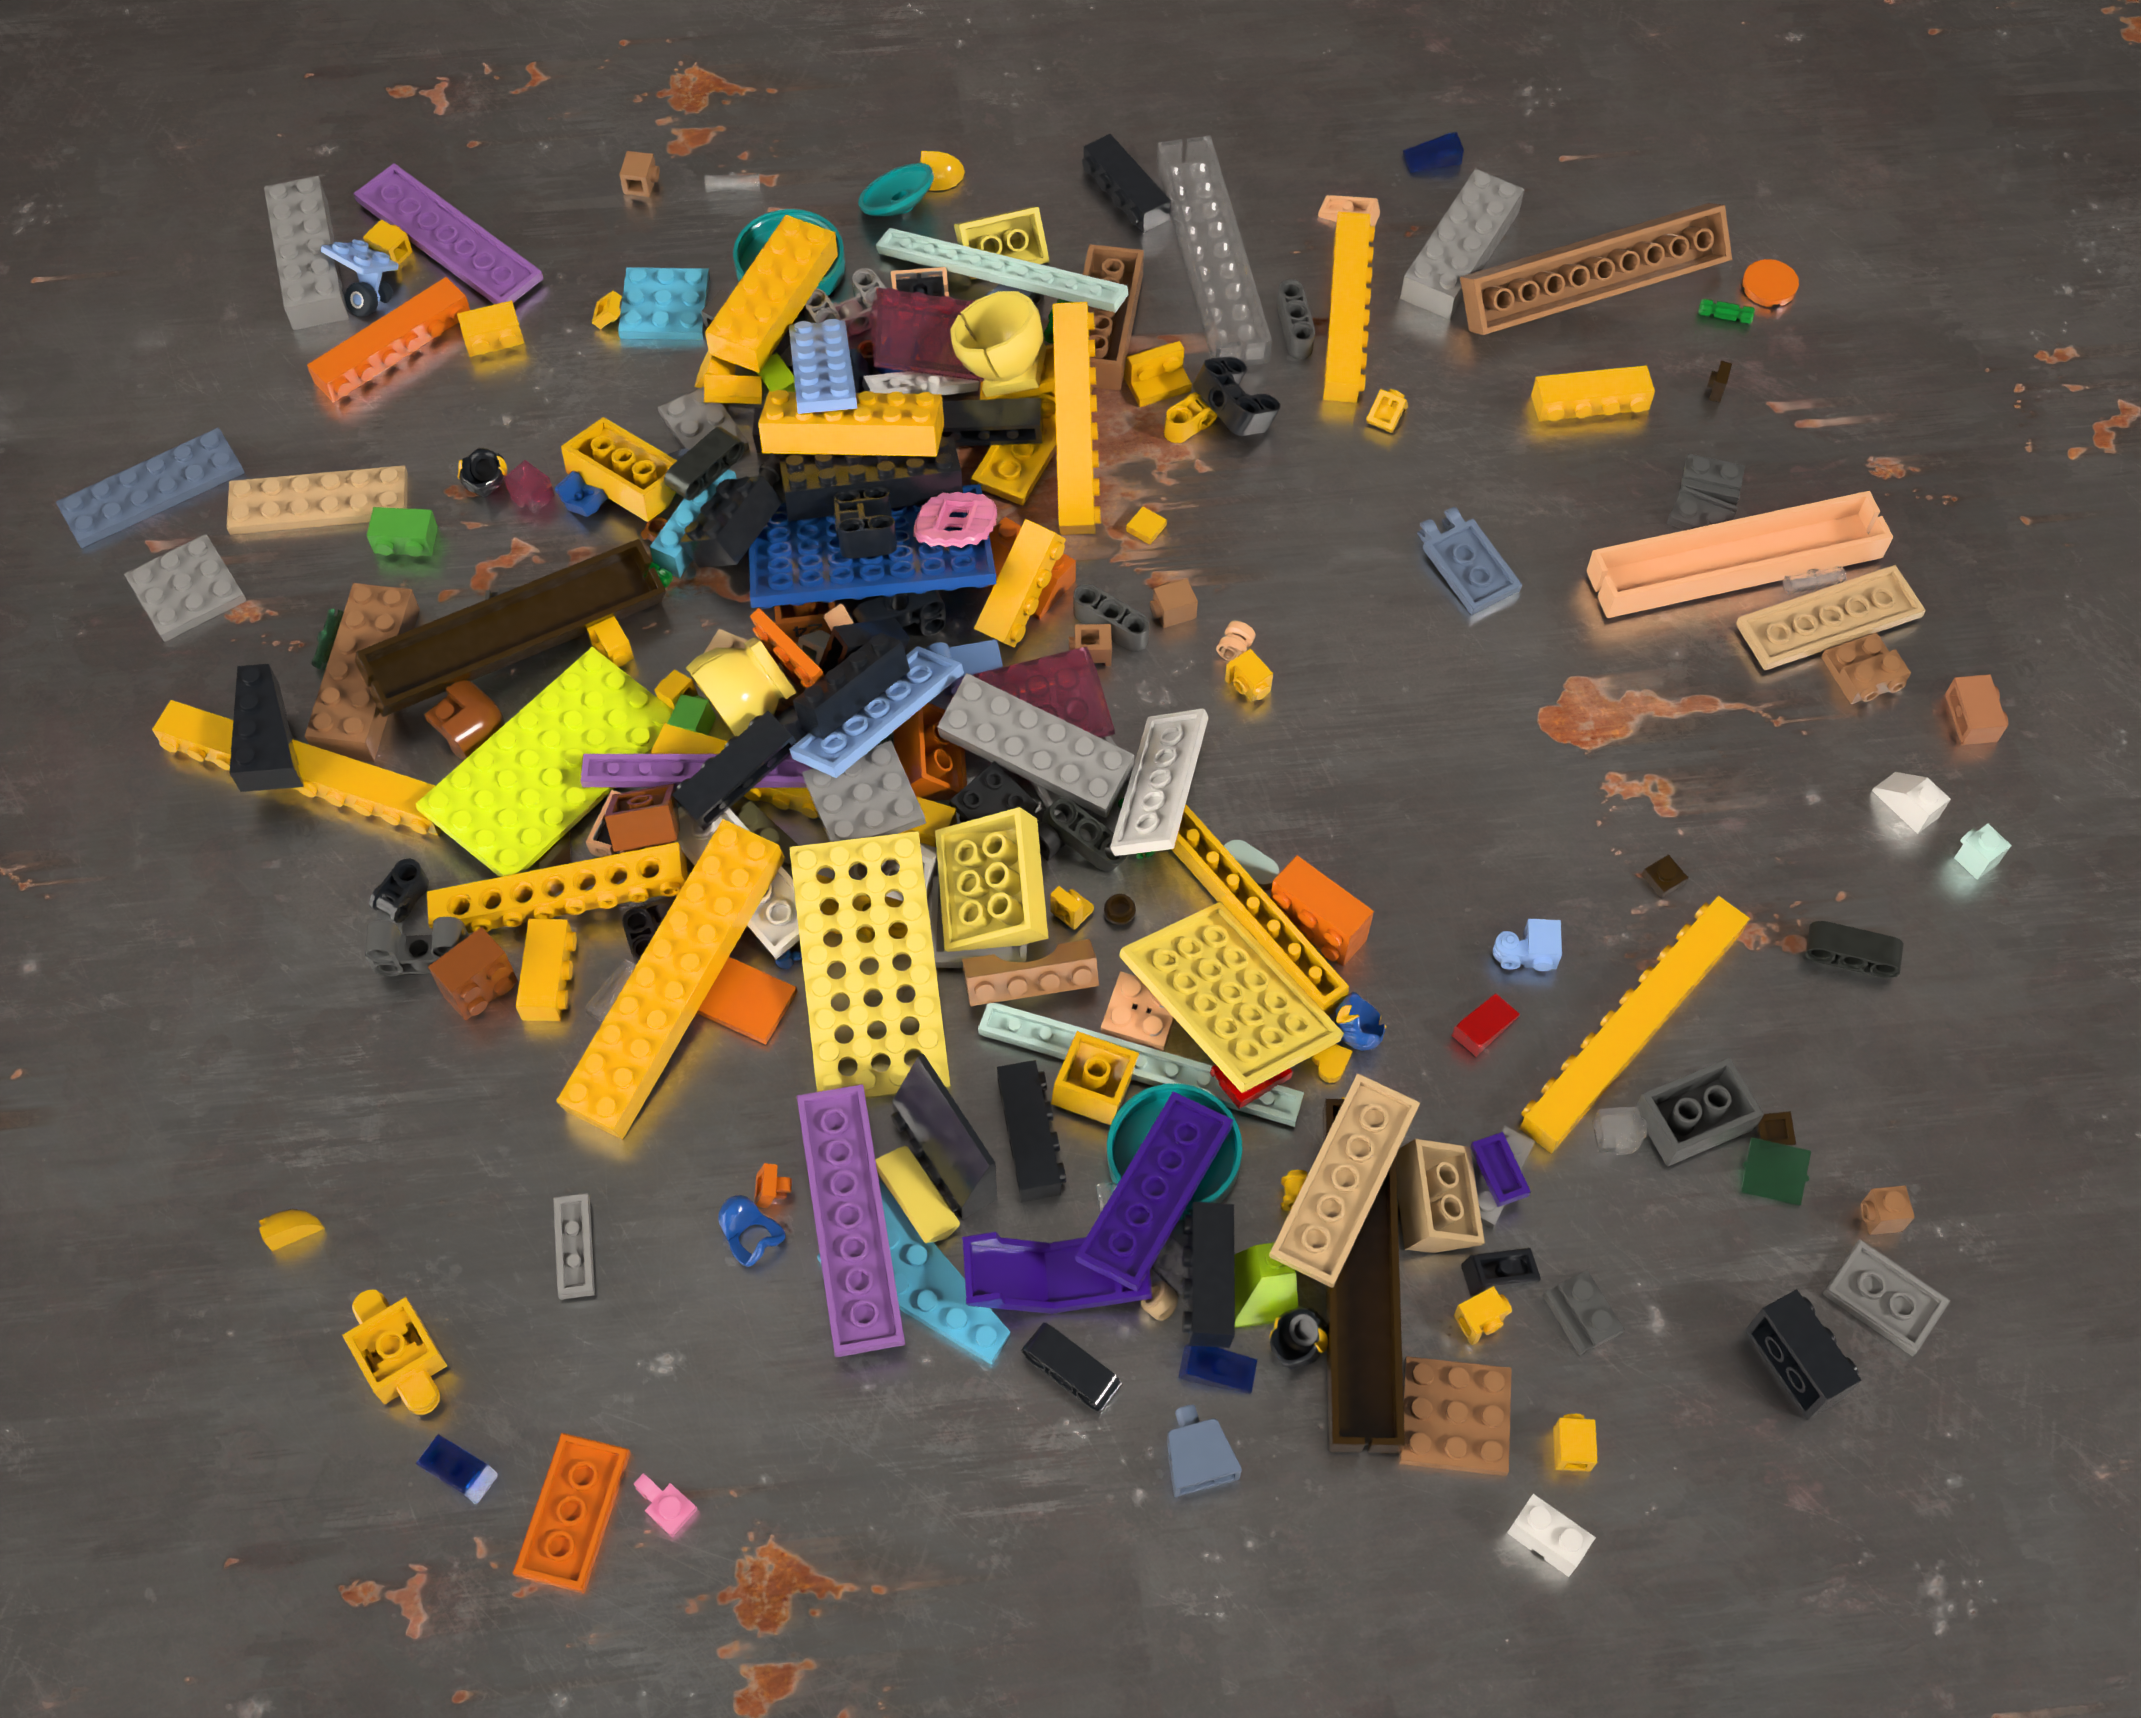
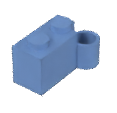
[926,639,1004,696]

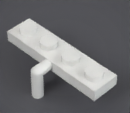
[862,365,979,395]

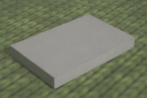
[1822,1239,1950,1356]

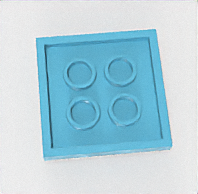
[618,267,710,340]

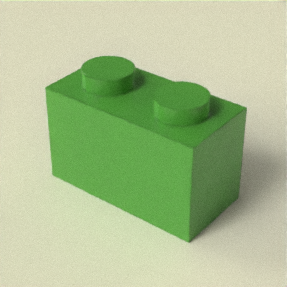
[367,507,438,557]

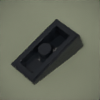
[1461,1248,1541,1295]

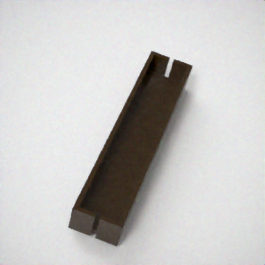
[355,539,666,717]
[1323,1099,1405,1453]

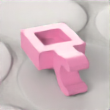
[633,1473,698,1537]

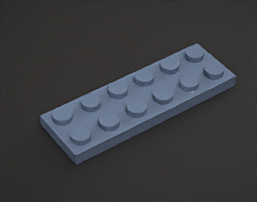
[56,427,245,549]

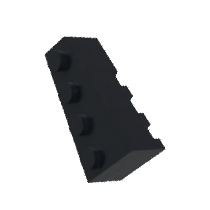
[229,664,304,792]

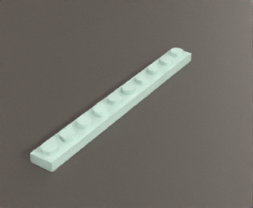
[876,228,1129,313]
[978,1003,1304,1127]

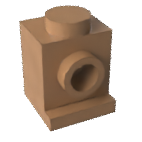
[1069,624,1112,666]

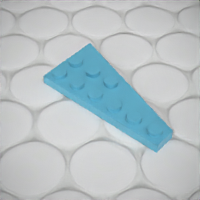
[817,1180,1011,1365]

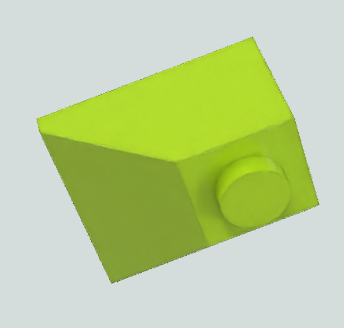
[1234,1242,1299,1329]

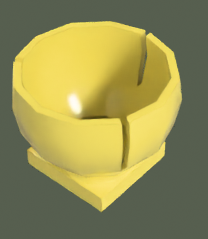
[950,291,1047,397]
[686,637,796,737]

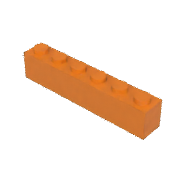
[307,277,470,403]

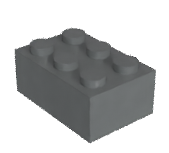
[1634,1057,1764,1167]

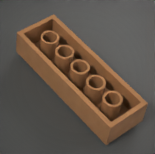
[1083,244,1144,391]
[305,583,420,762]

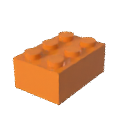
[1270,855,1374,967]

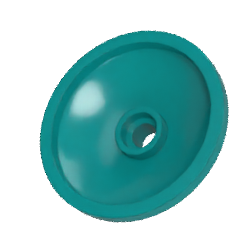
[858,163,934,217]

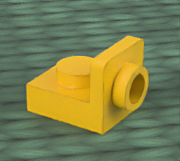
[1366,389,1408,433]
[1050,886,1094,930]

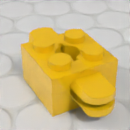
[342,1290,448,1415]

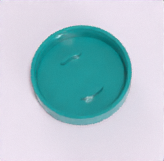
[733,209,845,296]
[1107,1084,1242,1220]

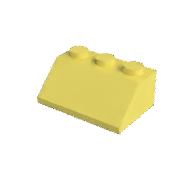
[954,207,1050,280]

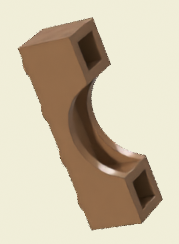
[962,939,1099,1006]

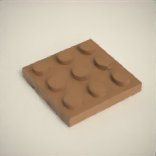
[1399,1356,1511,1476]

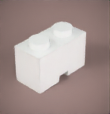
[1507,1494,1596,1577]

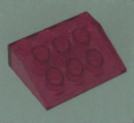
[870,288,984,382]
[972,646,1115,738]

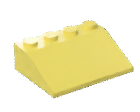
[935,807,1049,952]

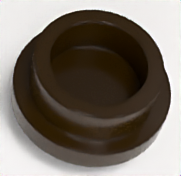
[1104,894,1136,925]

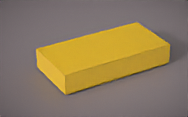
[704,374,762,404]

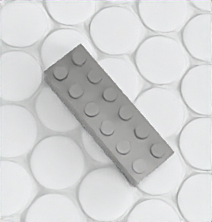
[1400,169,1525,320]
[264,176,349,331]
[937,673,1134,818]

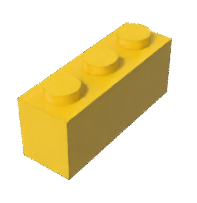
[516,919,577,1021]

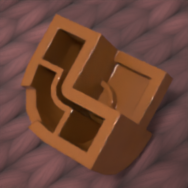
[424,680,505,761]

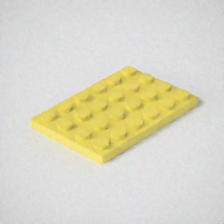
[1119,902,1344,1093]

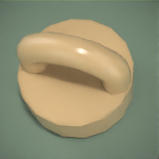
[1141,1281,1178,1321]

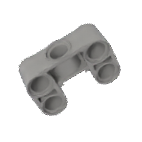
[803,268,891,338]

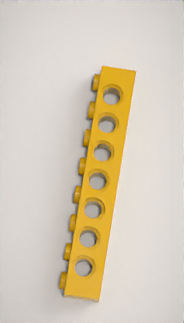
[427,842,688,934]

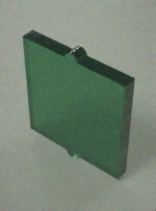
[1741,1138,1811,1206]

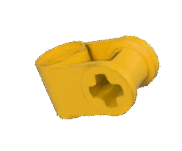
[1164,392,1218,443]

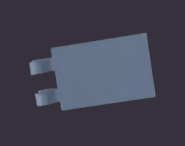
[1417,506,1522,616]

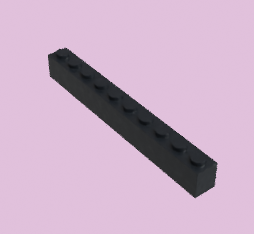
[752,397,1043,453]

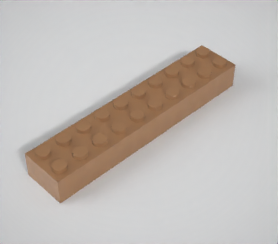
[1460,203,1732,335]

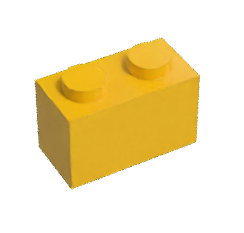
[457,300,524,357]

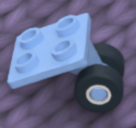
[321,239,399,317]

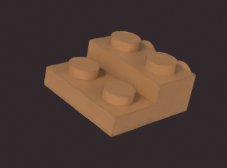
[1821,632,1911,704]

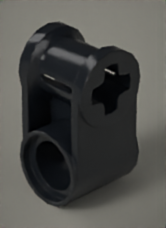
[369,858,429,923]

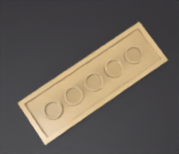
[226,465,408,535]
[1736,565,1926,671]
[1269,1073,1420,1288]

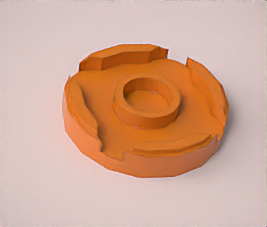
[1742,259,1799,307]

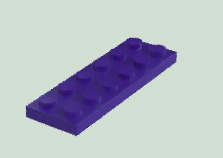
[1075,1092,1233,1292]

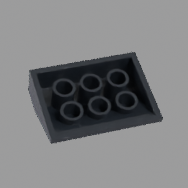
[891,1054,998,1220]

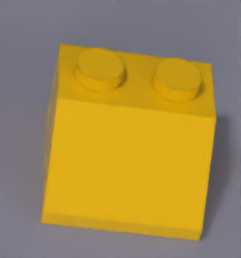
[1051,1031,1139,1125]

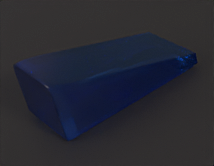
[1403,132,1464,173]
[1178,1344,1257,1394]
[416,1434,498,1504]

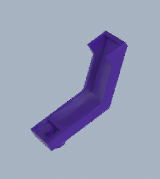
[962,1232,1153,1314]

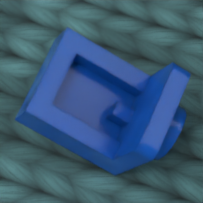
[555,471,608,517]

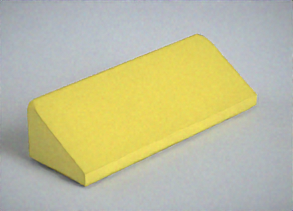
[875,1146,960,1243]

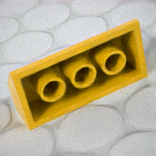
[561,417,677,522]

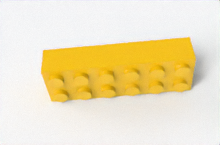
[705,215,838,373]
[758,390,944,456]

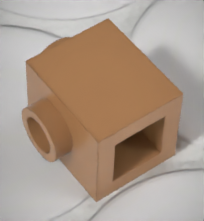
[619,151,660,197]
[1150,578,1198,628]
[1860,1185,1915,1235]

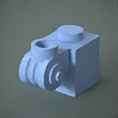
[1492,919,1562,971]

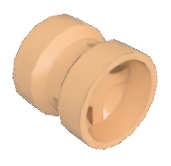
[1216,621,1256,662]

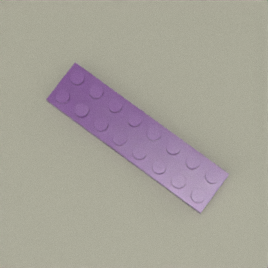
[353,164,544,304]
[797,1084,905,1357]

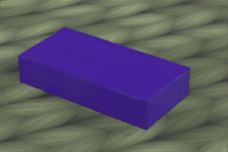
[1470,1132,1531,1207]

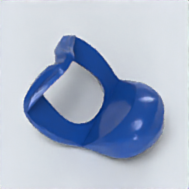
[718,1195,786,1267]

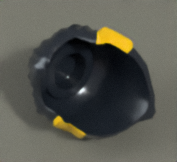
[458,447,507,497]
[1269,1306,1328,1369]

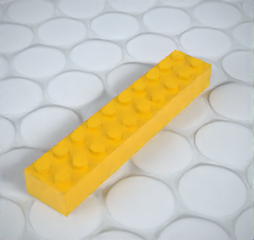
[556,819,785,1140]

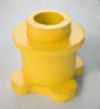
[1281,1170,1308,1211]

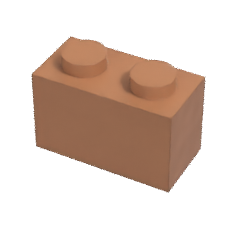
[1945,674,2008,745]

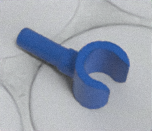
[775,949,802,969]

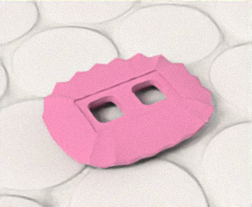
[913,492,997,548]

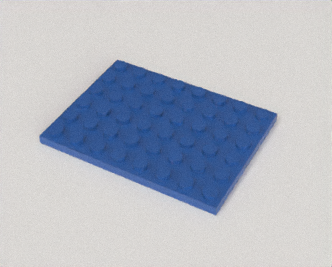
[749,484,997,609]

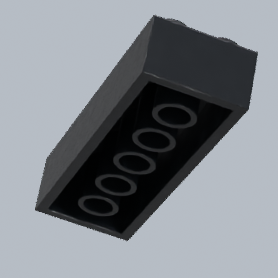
[779,437,963,521]

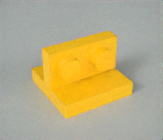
[1123,341,1192,407]

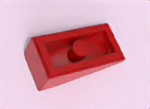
[1452,993,1520,1057]

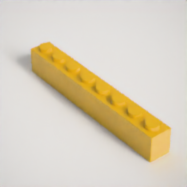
[1323,211,1375,403]
[1053,302,1101,535]
[1171,804,1349,1016]

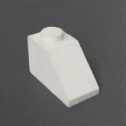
[1872,772,1951,834]

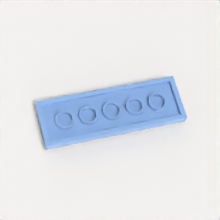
[789,319,857,414]
[789,646,964,778]

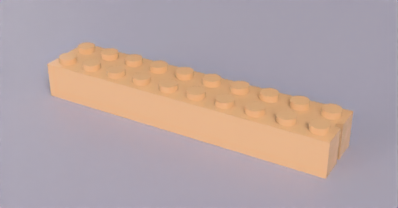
[1586,491,1893,618]

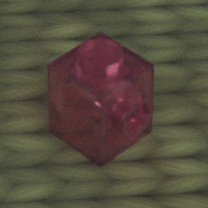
[504,460,555,513]

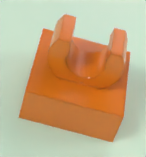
[754,1163,792,1208]

